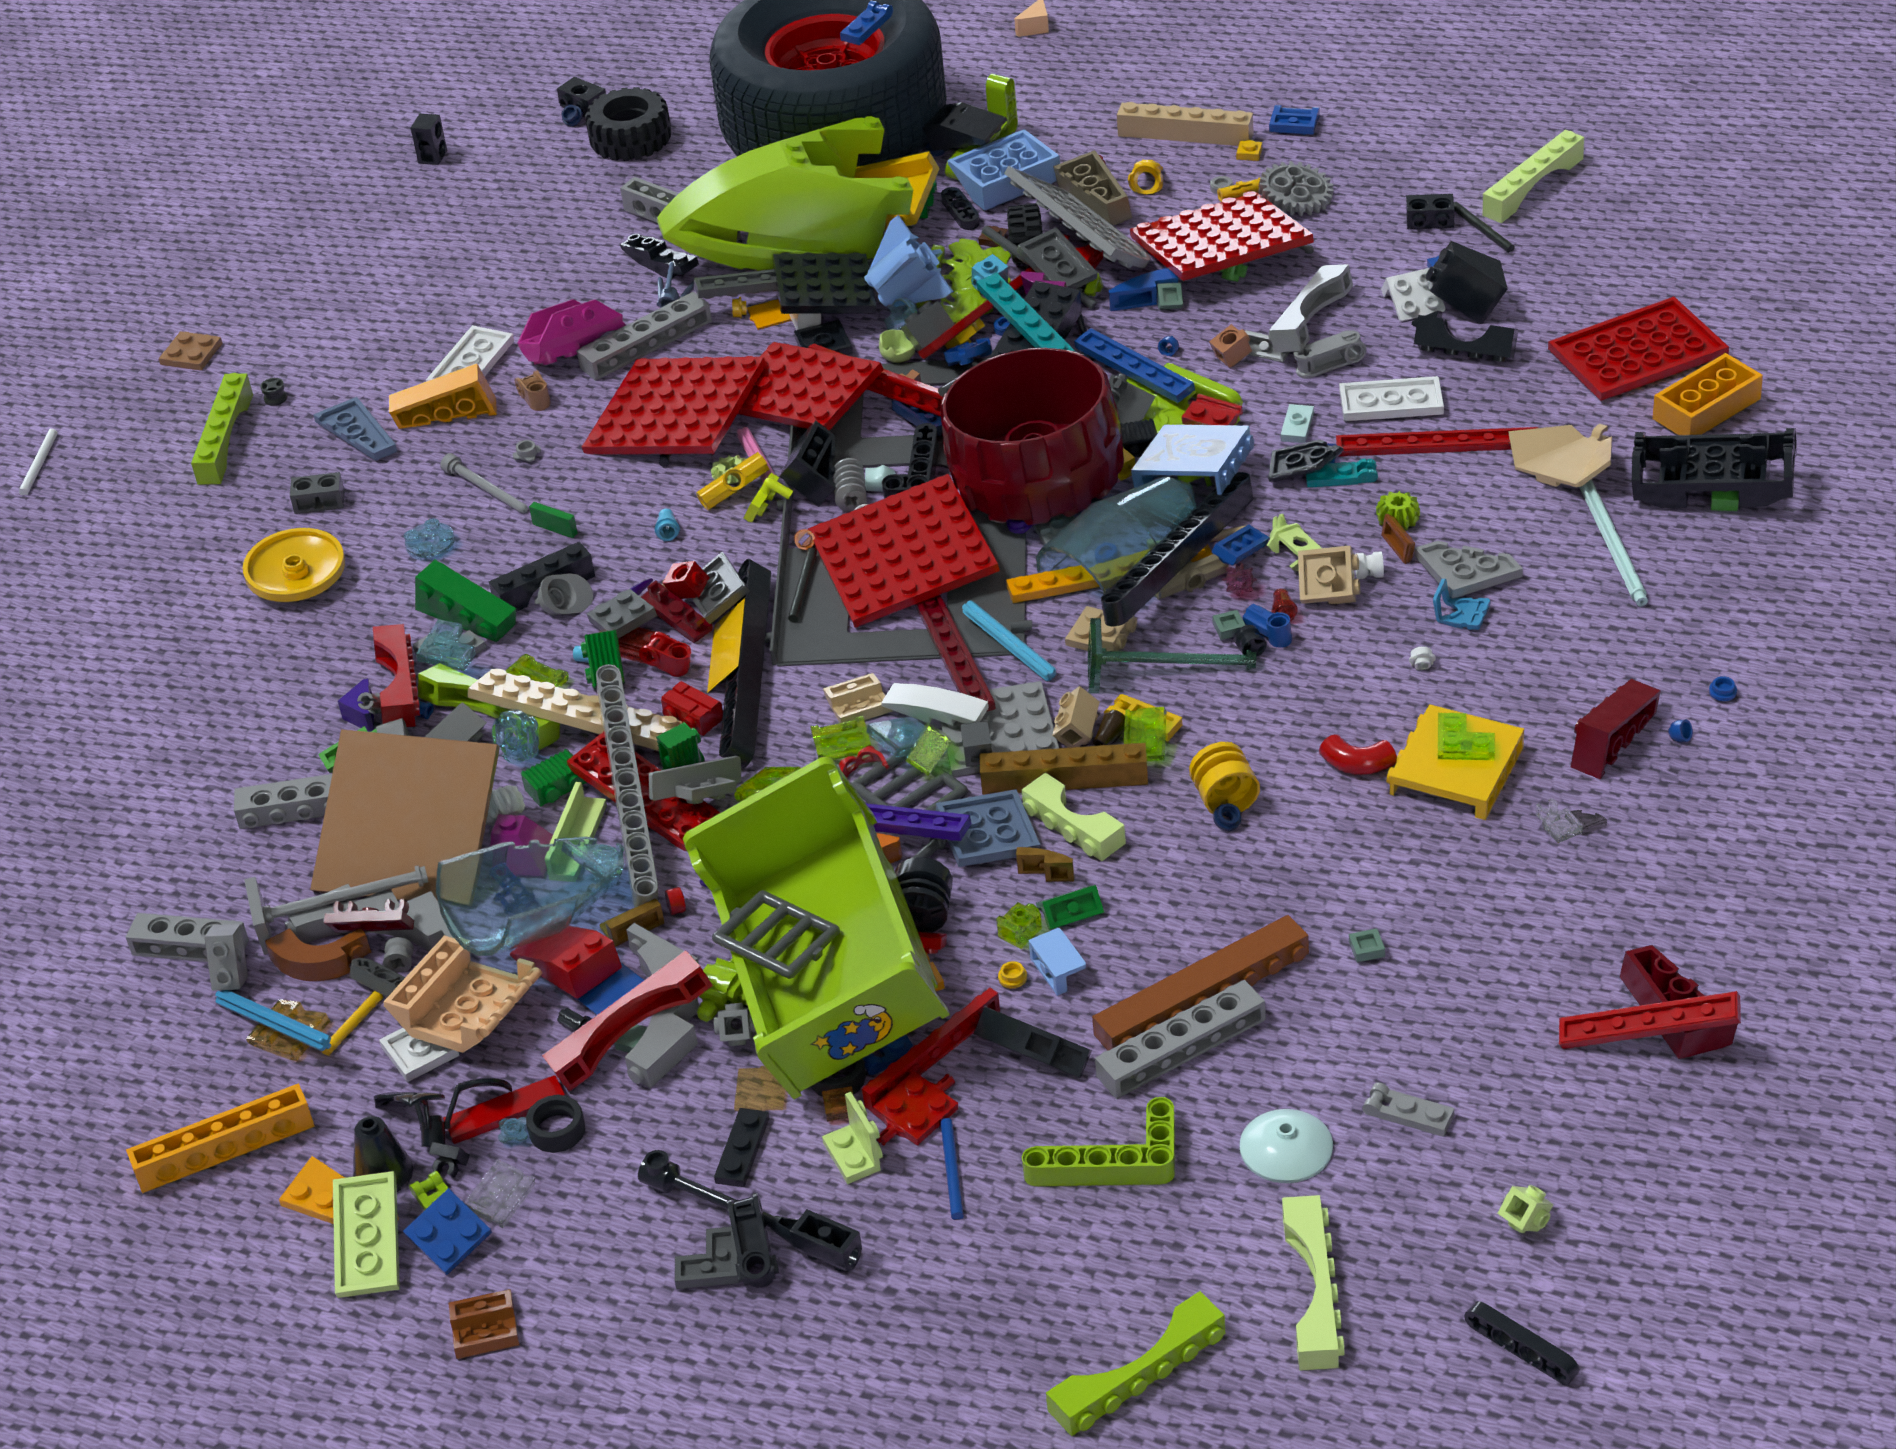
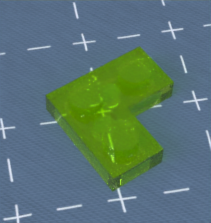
[1438,713,1495,760]

